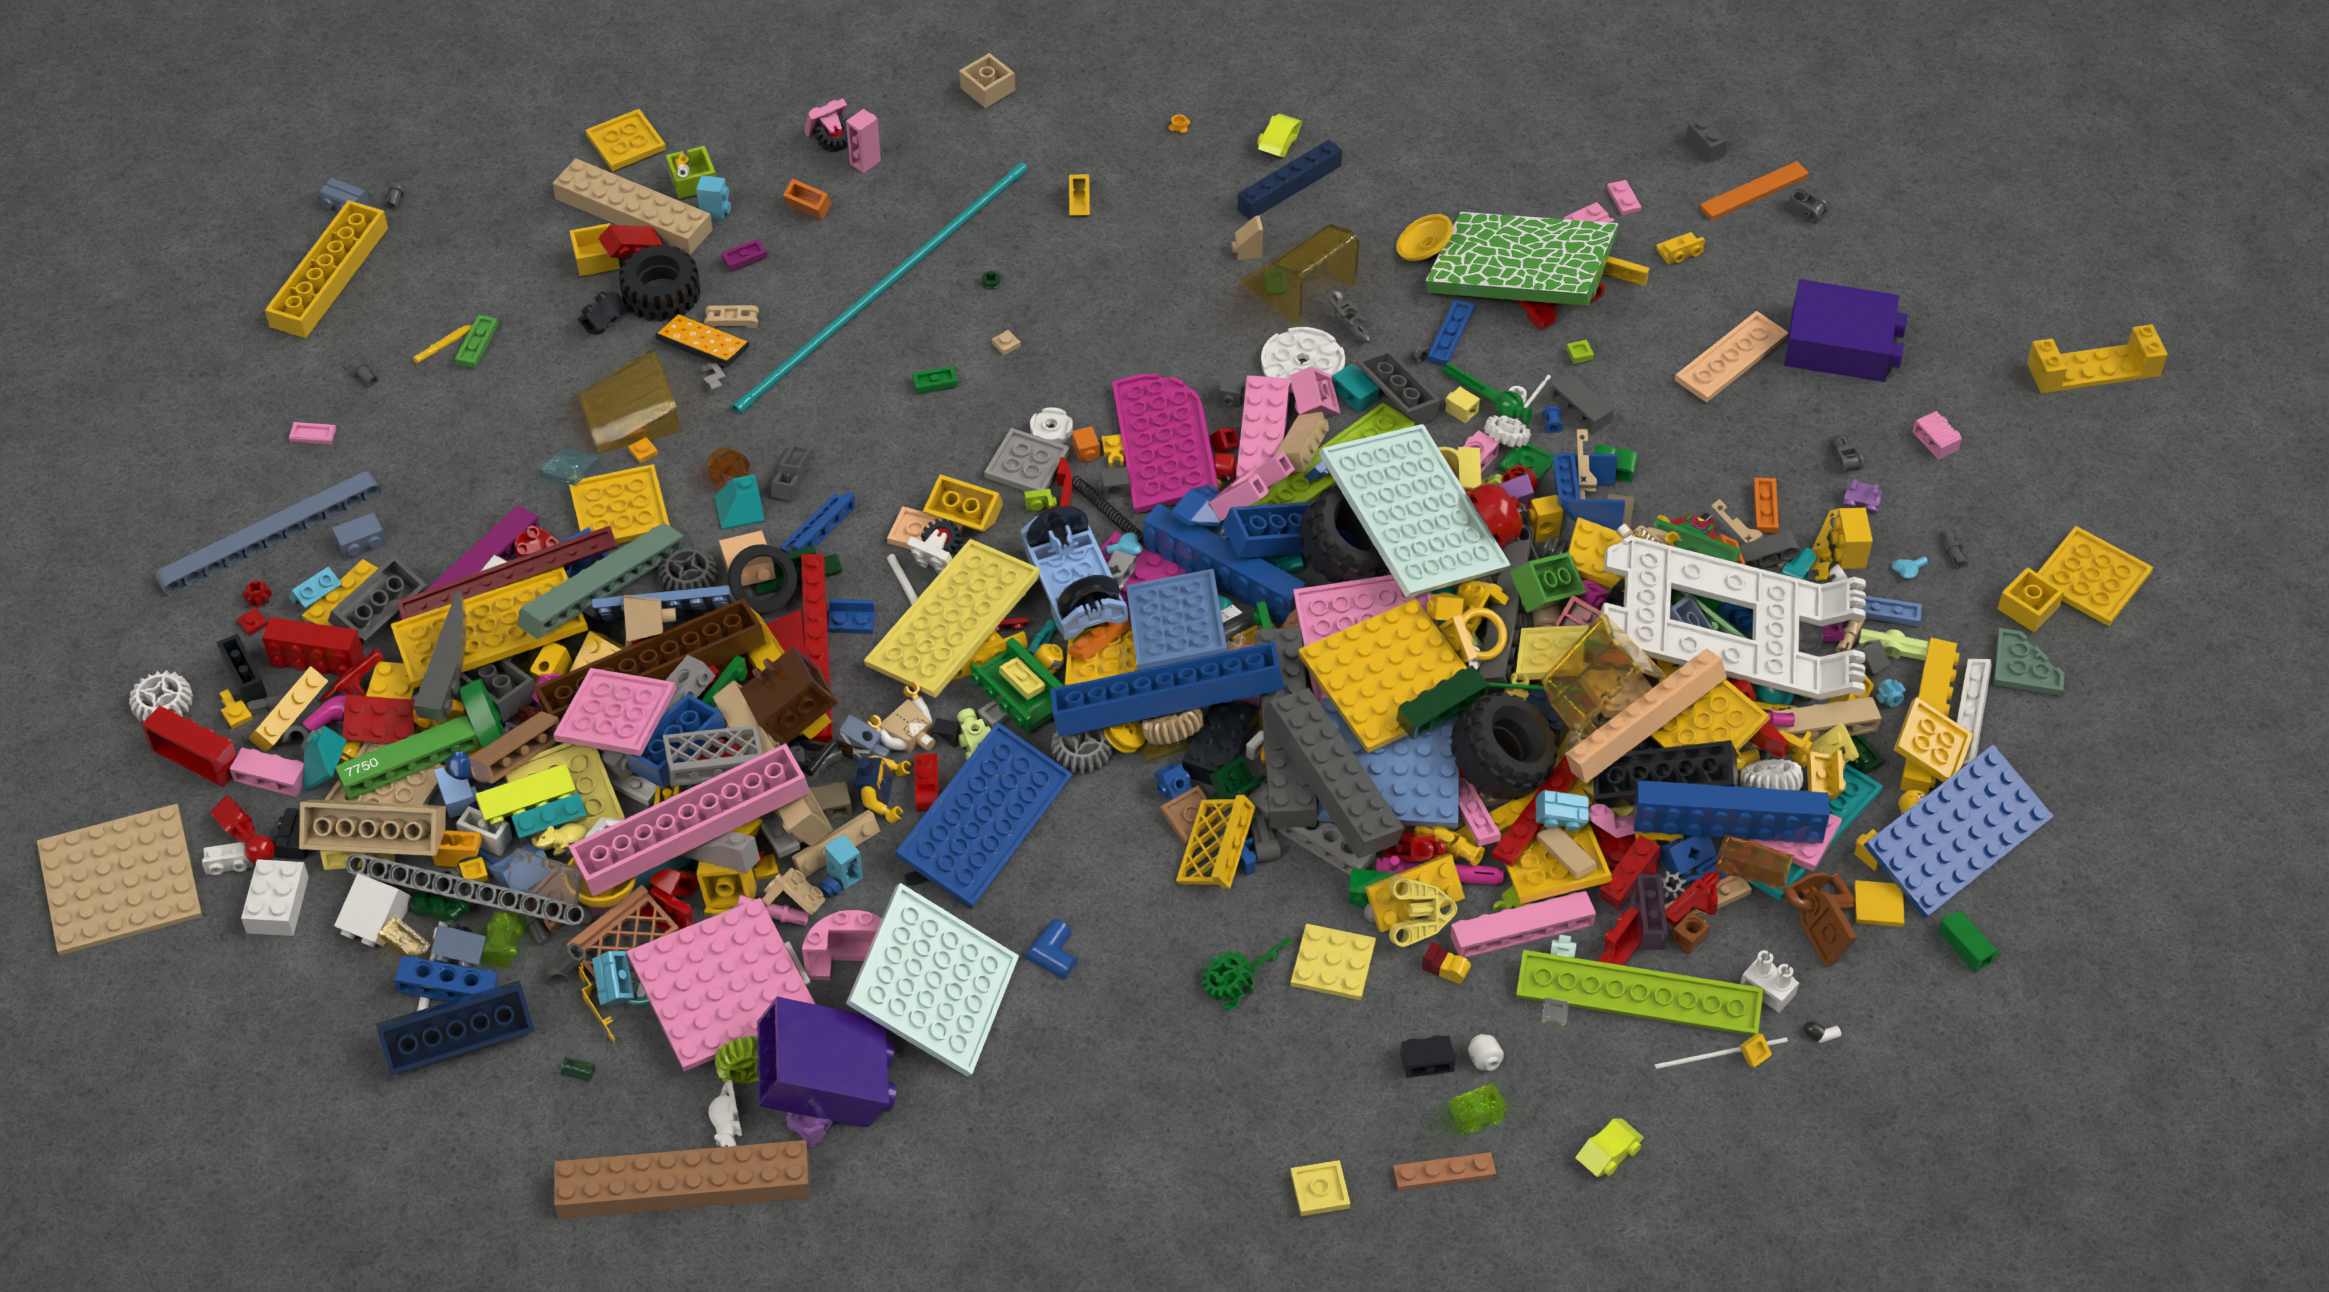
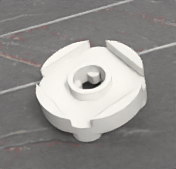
[1030,408,1073,444]

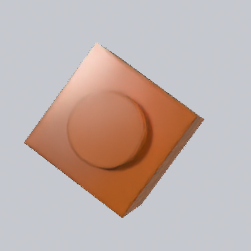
[1072,426,1100,462]

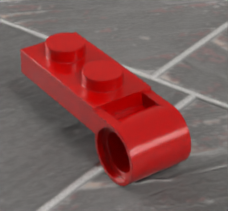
[914,753,939,811]

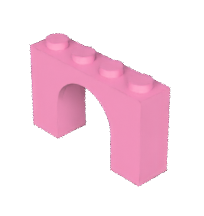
[1209,451,1295,521]

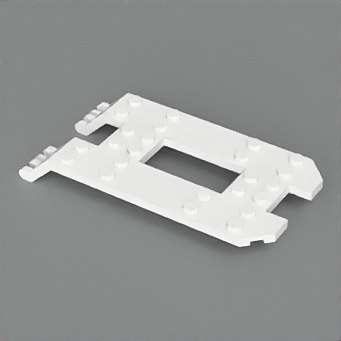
[1600,536,1866,700]

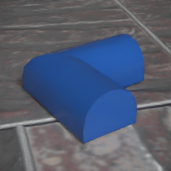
[1025,919,1078,980]

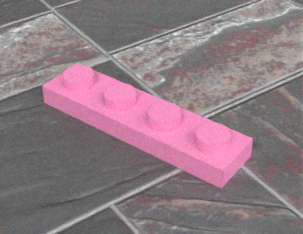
[1458,777,1501,846]

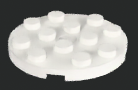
[1261,327,1345,393]

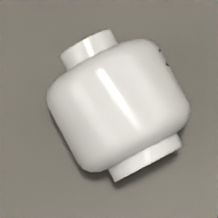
[1468,1034,1504,1071]

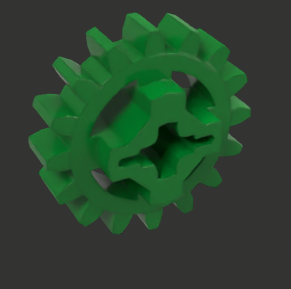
[1201,950,1253,1001]

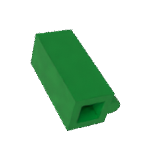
[1938,910,2001,973]

